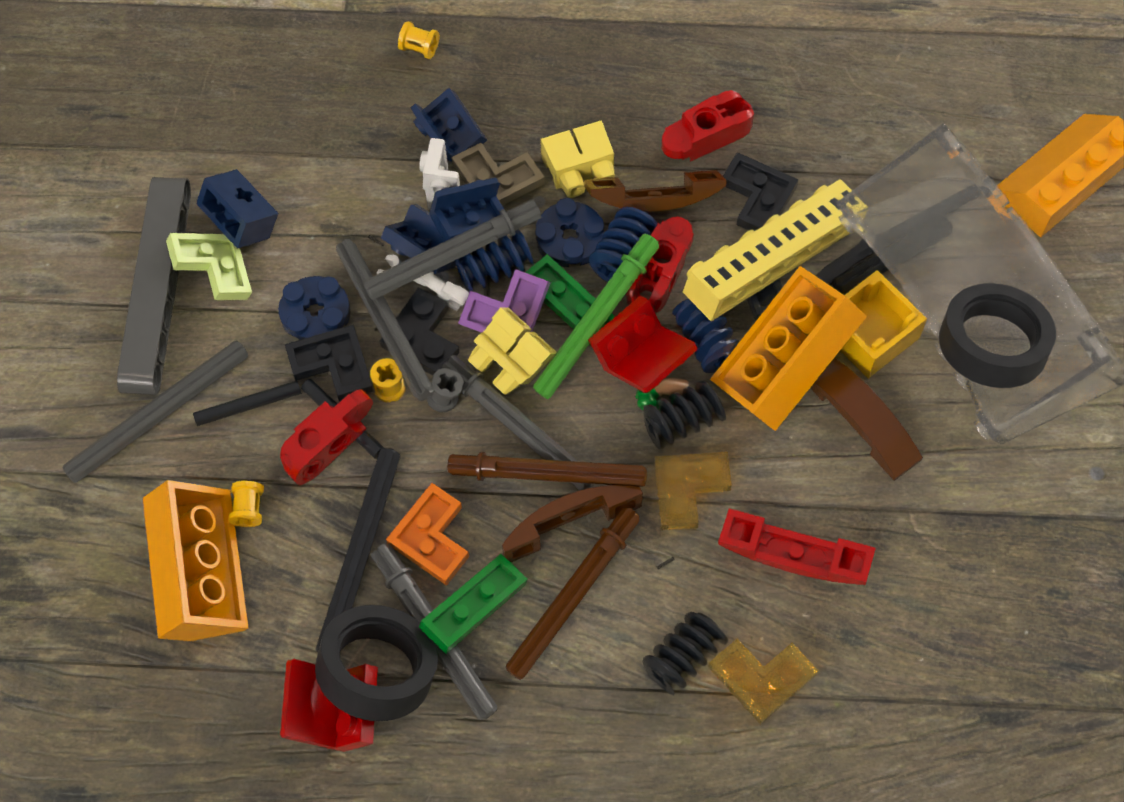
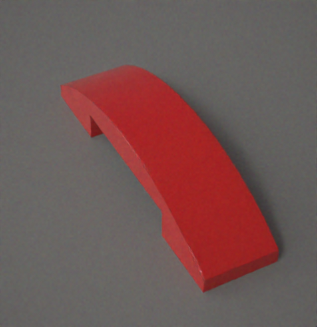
[718,508,876,585]

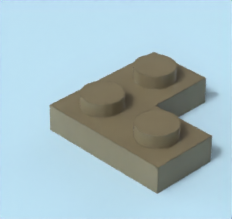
[452,143,545,206]

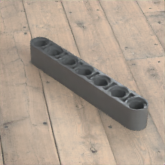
[117,177,191,395]

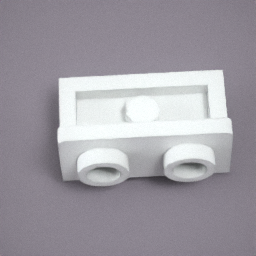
[420,138,460,210]

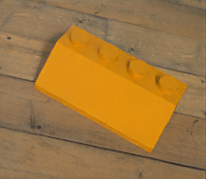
[991,114,1124,237]
[710,266,867,431]
[143,480,248,641]

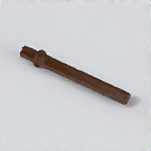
[447,452,647,487]
[506,507,640,680]

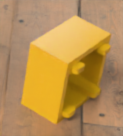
[840,270,927,379]

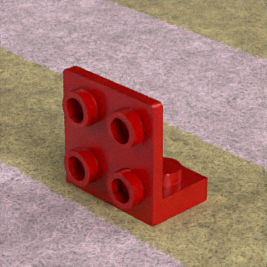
[588,296,698,393]
[280,659,378,752]

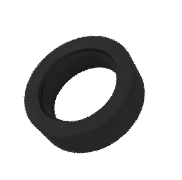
[939,283,1056,388]
[315,605,438,721]

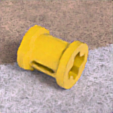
[398,21,440,59]
[370,358,406,403]
[228,480,264,527]

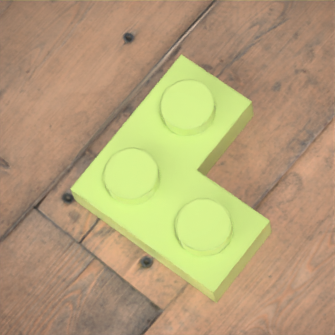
[166,233,252,300]

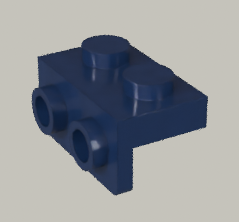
[410,88,487,162]
[429,177,506,242]
[381,204,459,274]

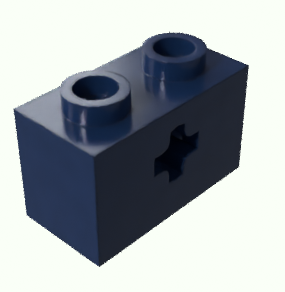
[196,169,279,249]

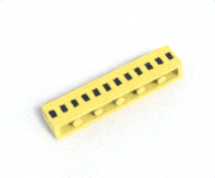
[683,179,869,321]

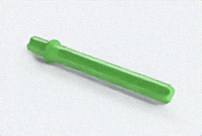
[533,234,659,399]

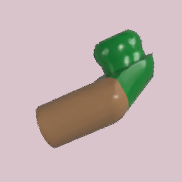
[635,377,688,410]

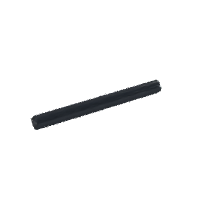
[315,448,400,653]

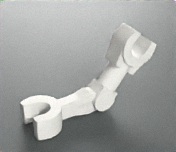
[376,254,469,311]

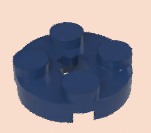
[535,198,604,267]
[278,276,351,340]

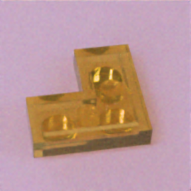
[654,451,732,530]
[708,638,819,725]

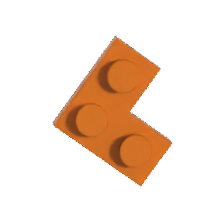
[386,483,469,586]

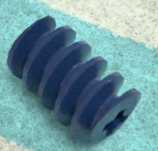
[589,207,657,283]
[455,230,534,293]
[672,298,739,373]

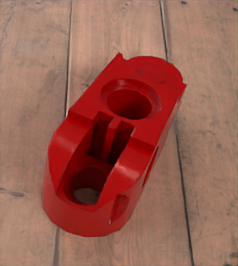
[661,90,754,162]
[626,216,694,313]
[280,389,373,485]

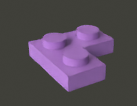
[458,269,550,333]

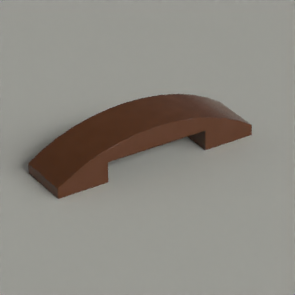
[584,170,726,212]
[810,358,923,481]
[502,485,643,562]

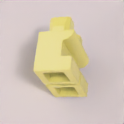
[541,120,615,199]
[468,307,557,395]

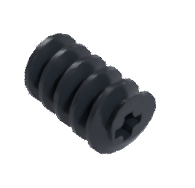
[643,381,726,449]
[642,612,728,696]

